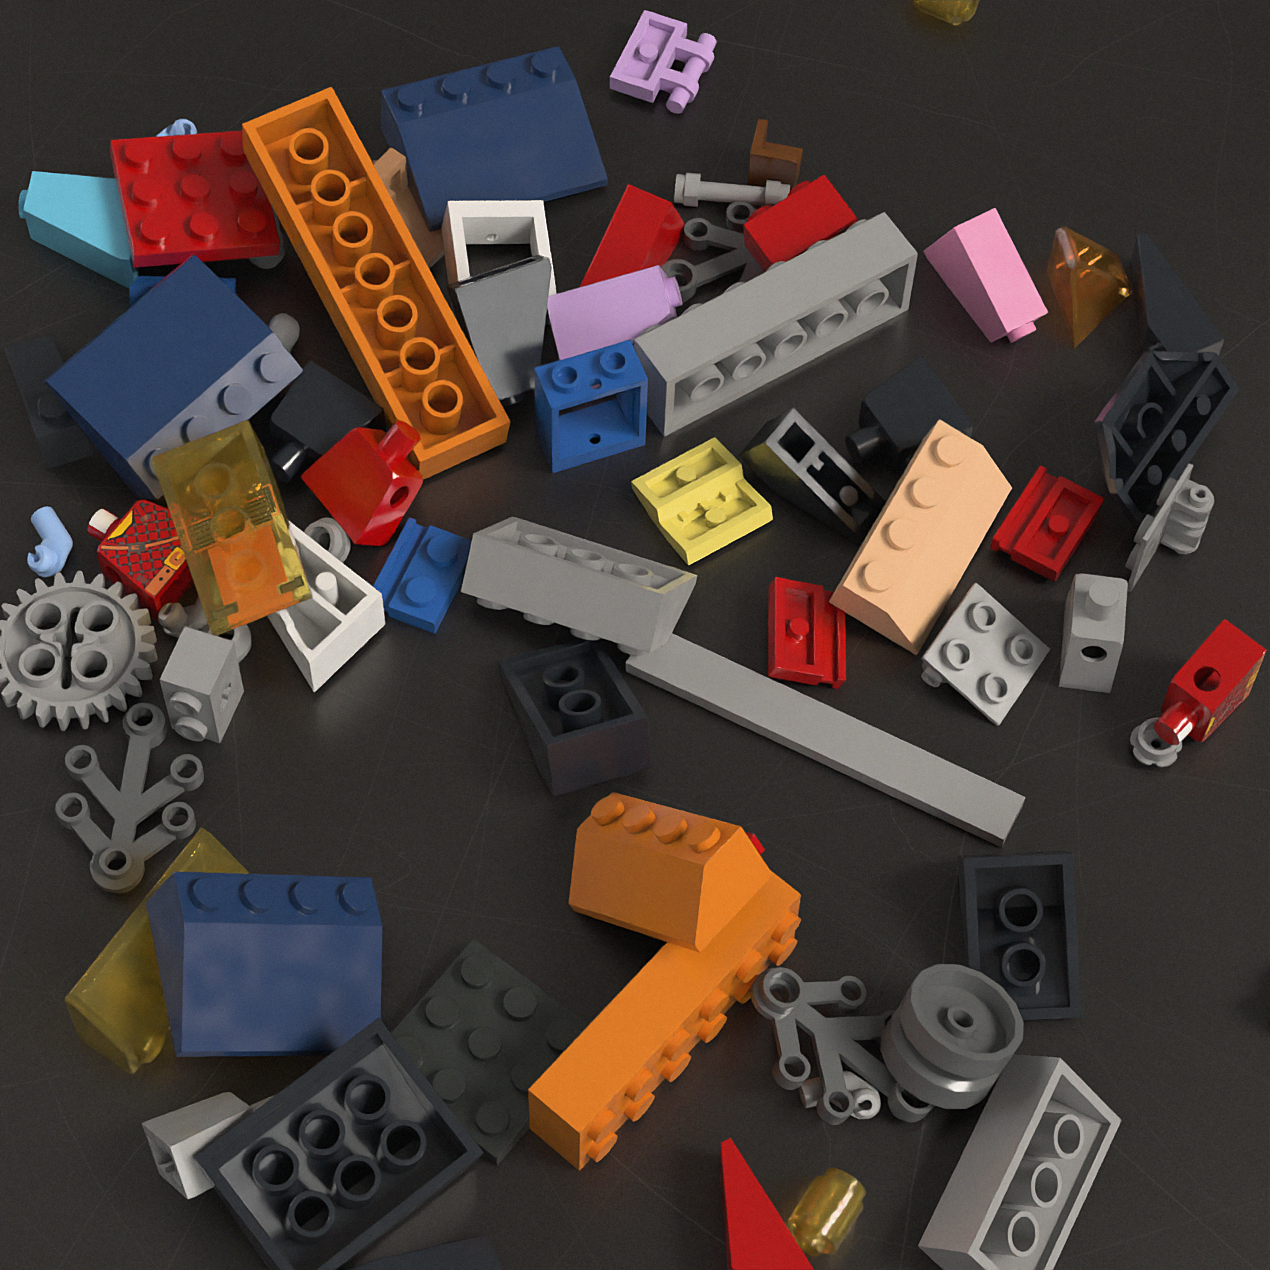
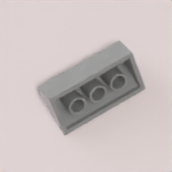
[461,516,698,656]
[918,1054,1121,1270]

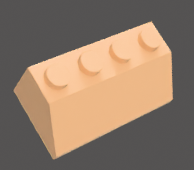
[829,419,1012,655]

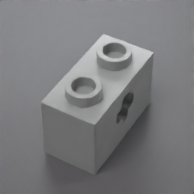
[160,626,244,743]

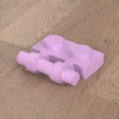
[610,10,717,114]

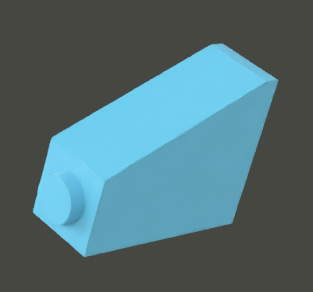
[19,171,140,287]

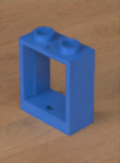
[534,340,648,473]

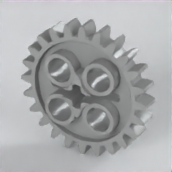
[0,571,157,731]

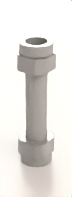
[674,173,790,207]

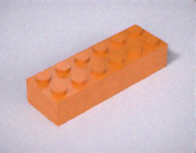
[528,870,801,1171]

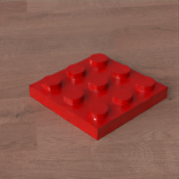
[110,131,280,268]

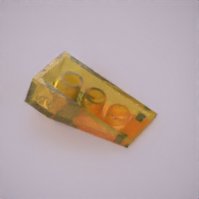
[151,419,313,636]

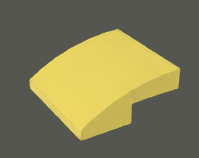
[631,437,773,565]

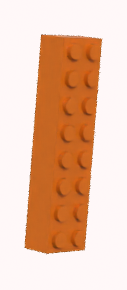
[242,86,511,480]

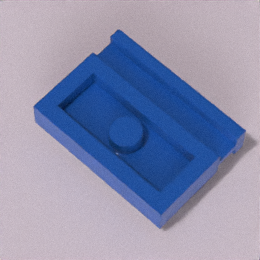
[373,517,472,634]

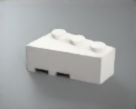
[233,513,385,692]

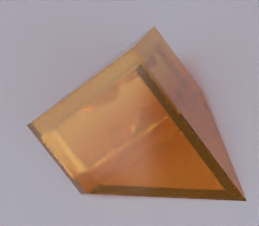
[1047,226,1133,349]

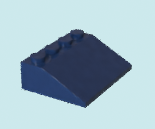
[381,46,608,232]
[43,255,303,499]
[146,872,382,1057]

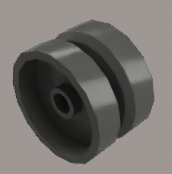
[880,964,1024,1109]

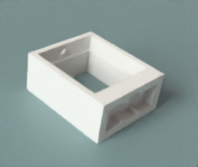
[441,200,557,325]

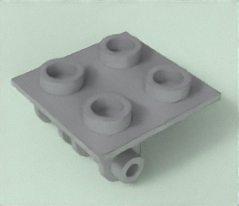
[1125,464,1214,592]
[921,583,1050,726]

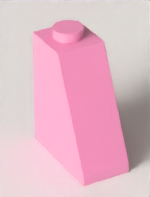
[923,208,1048,343]

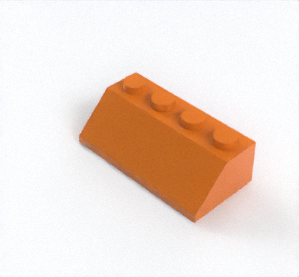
[569,792,773,953]

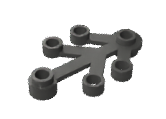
[661,201,765,303]
[55,703,204,893]
[751,967,935,1125]

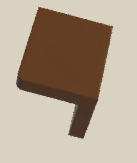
[747,119,803,191]

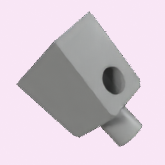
[1058,573,1128,693]
[142,1092,274,1199]

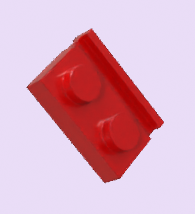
[990,465,1105,582]
[768,577,846,689]

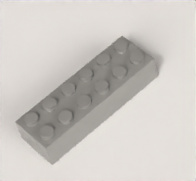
[634,212,918,437]

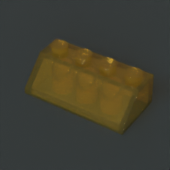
[64,827,250,1075]

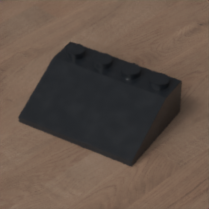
[194,1018,484,1270]

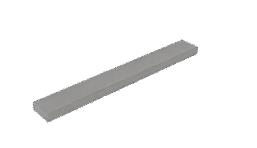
[625,633,1025,847]

